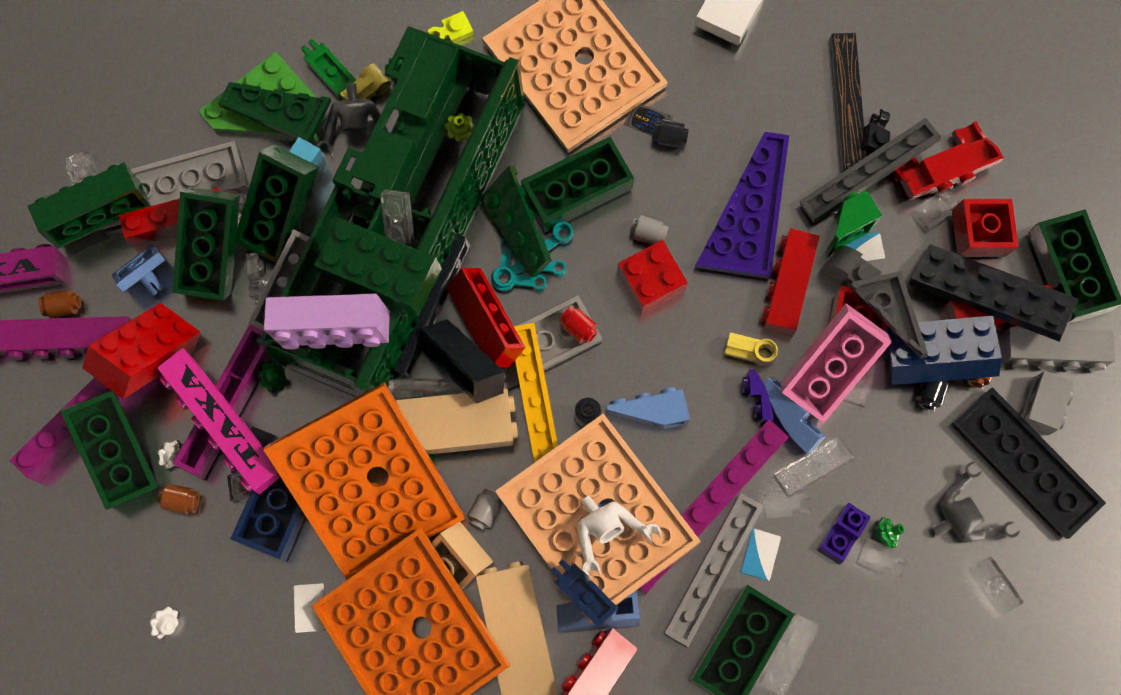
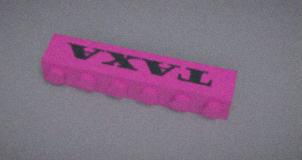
[157,348,281,495]

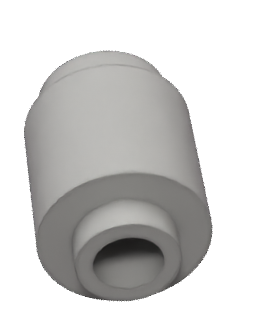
[630,215,669,245]
[467,489,502,531]

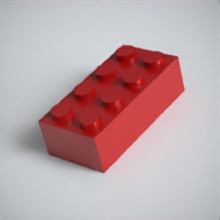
[82,303,200,399]

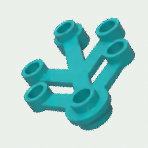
[491,222,573,292]

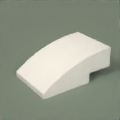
[695,0,763,46]

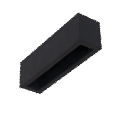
[421,319,506,404]

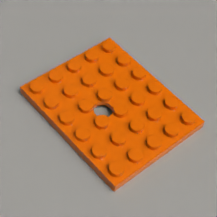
[264,382,465,580]
[312,528,511,695]

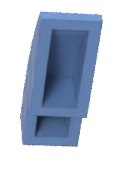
[764,377,826,453]

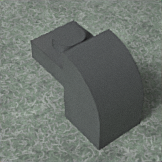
[820,245,882,285]

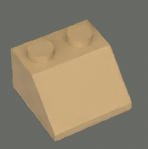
[432,522,493,591]

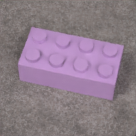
[264,294,390,349]

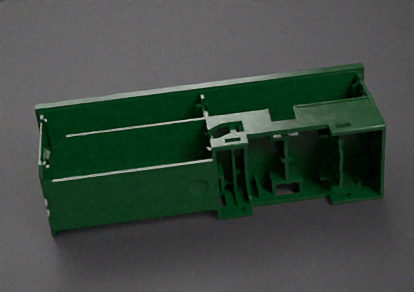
[257,26,525,397]

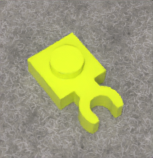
[428,11,474,43]

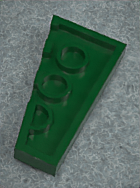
[218,82,331,143]
[479,166,552,277]

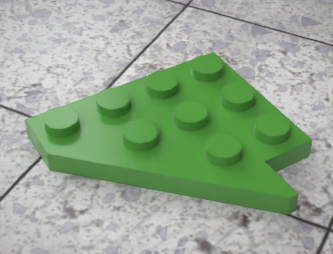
[198,52,317,139]

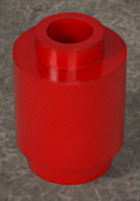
[559,306,598,344]

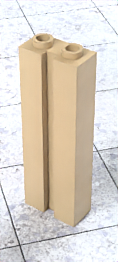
[396,389,518,455]
[476,561,558,695]

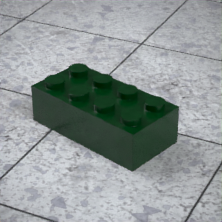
[521,136,634,232]
[236,144,319,263]
[27,162,151,249]
[172,186,240,301]
[1028,209,1121,324]
[314,218,442,316]
[61,389,158,510]
[689,585,795,695]

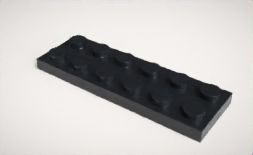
[909,244,1079,342]
[953,387,1106,539]

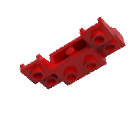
[892,121,1004,200]

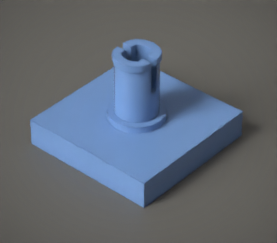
[112,243,165,296]

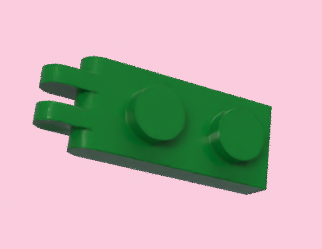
[301,39,356,99]

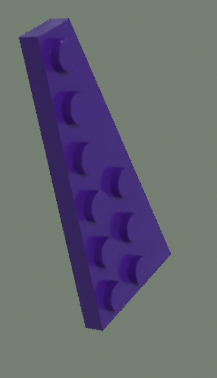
[695,132,789,279]

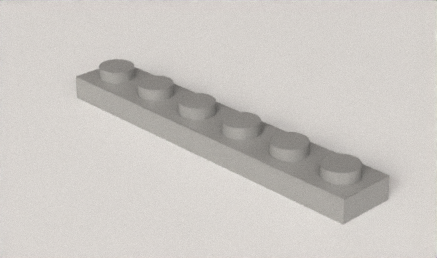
[664,493,764,647]

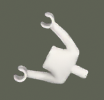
[578,496,662,581]

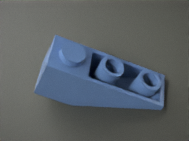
[605,387,690,430]
[556,591,640,633]

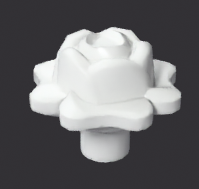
[157,440,184,469]
[149,607,178,639]

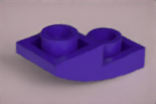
[742,369,773,425]
[818,502,871,564]

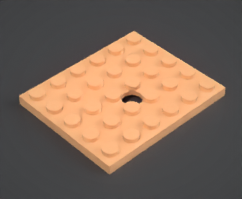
[482,0,667,153]
[495,414,701,624]

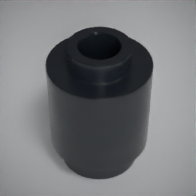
[652,119,689,148]
[916,381,949,410]
[574,397,601,427]

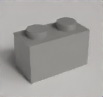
[1022,371,1074,434]

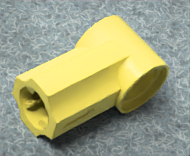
[340,64,392,100]
[725,332,778,367]

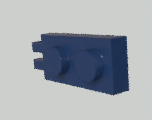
[550,559,619,629]

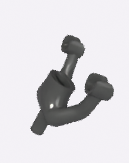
[316,83,388,154]
[932,462,1020,541]

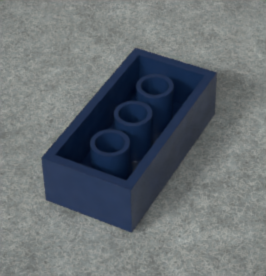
[886,316,1002,385]
[230,440,305,562]

